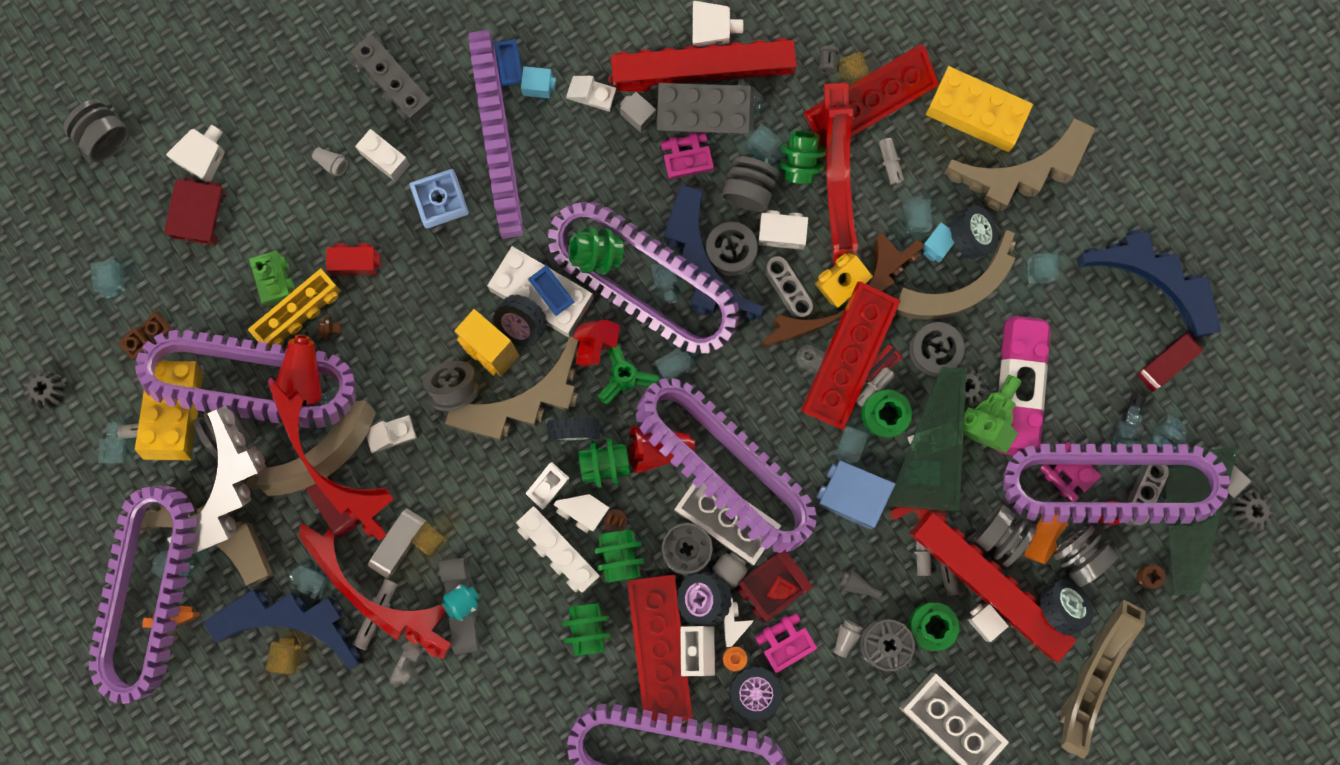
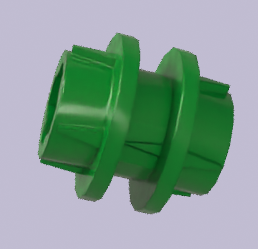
[778,130,827,184]
[568,226,624,275]
[861,390,912,437]
[578,438,630,488]
[594,530,644,583]
[562,603,612,656]
[908,603,959,651]

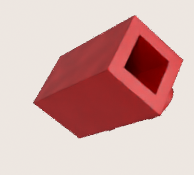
[326,243,381,275]

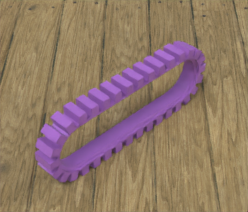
[468,29,524,239]
[548,202,740,354]
[135,330,356,428]
[636,378,816,553]
[1002,444,1230,524]
[89,485,197,704]
[567,704,787,765]

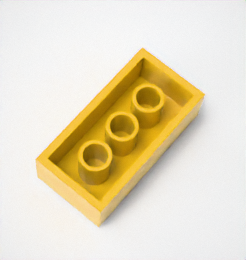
[926,66,1033,152]
[455,309,520,377]
[135,361,203,460]

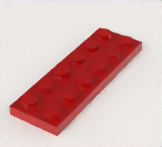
[803,44,939,147]
[800,281,900,430]
[627,575,693,723]

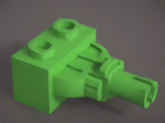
[249,251,295,307]
[957,375,1022,454]

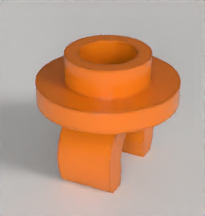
[723,647,747,671]

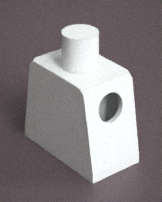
[692,1,743,48]
[166,125,225,183]

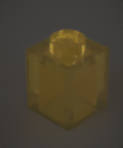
[837,51,870,86]
[411,523,448,557]
[266,637,301,675]

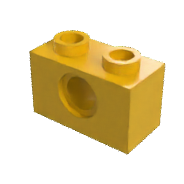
[814,253,873,307]

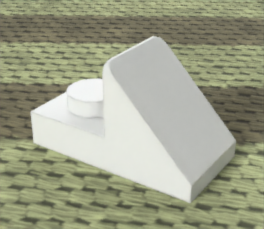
[566,76,617,112]
[366,415,417,453]
[526,462,569,510]
[724,598,754,647]

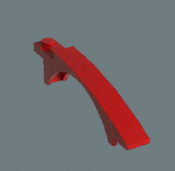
[824,82,858,267]
[268,378,393,541]
[299,524,451,660]

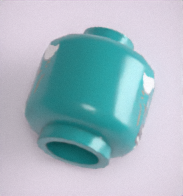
[442,584,480,621]

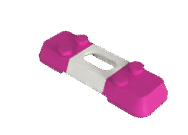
[995,316,1051,456]

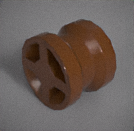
[1136,565,1166,589]

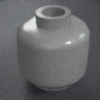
[712,552,747,587]

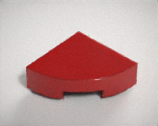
[766,575,799,600]

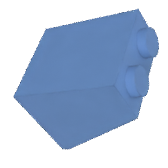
[816,461,895,530]

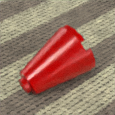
[276,335,322,405]
[629,426,695,473]

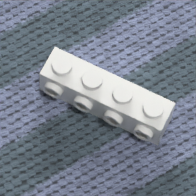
[516,506,601,593]

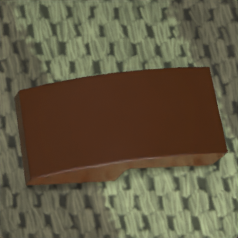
[118,312,174,360]

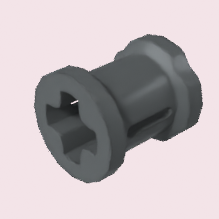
[817,45,839,74]

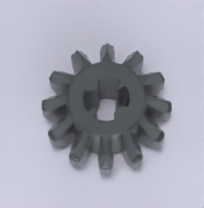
[946,367,986,407]
[23,370,66,409]
[1231,491,1276,532]

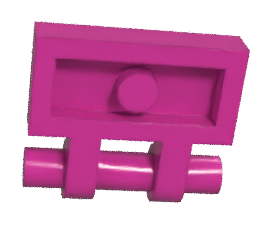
[660,132,714,179]
[1039,442,1102,502]
[755,613,817,673]

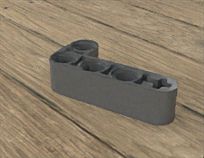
[439,557,479,655]

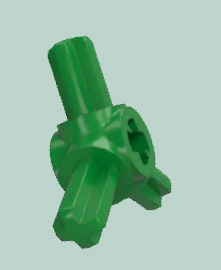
[598,345,659,405]

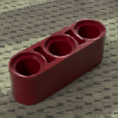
[1136,332,1204,392]
[305,476,359,538]

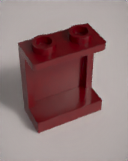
[164,178,227,246]
[737,550,813,622]

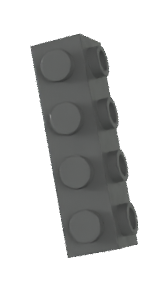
[350,34,434,125]

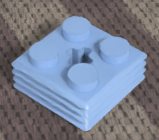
[410,169,469,228]

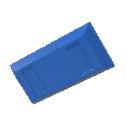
[494,39,522,86]
[528,265,575,316]

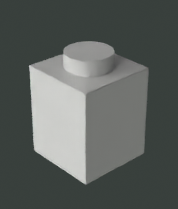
[620,92,656,133]

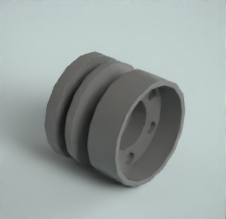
[63,99,129,162]
[721,156,779,212]
[193,409,257,460]
[972,503,1036,567]
[662,523,713,575]
[1052,524,1119,587]
[859,619,915,671]

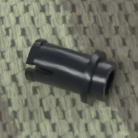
[1122,394,1146,426]

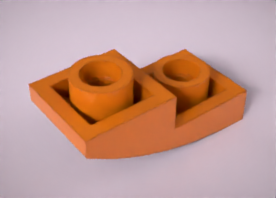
[1024,514,1068,564]
[142,606,200,628]

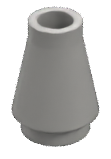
[312,147,348,176]
[833,620,863,658]

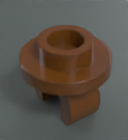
[318,316,342,340]
[603,509,627,532]

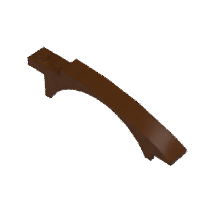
[761,232,924,348]

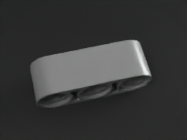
[766,257,813,320]
[1126,465,1169,526]
[368,508,427,579]

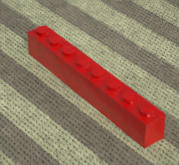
[611,38,796,89]
[909,512,1077,663]

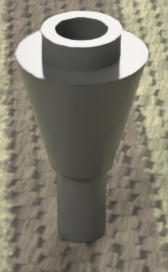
[838,569,883,600]

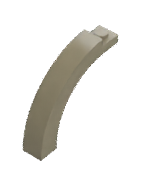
[895,230,1016,320]
[242,401,376,496]

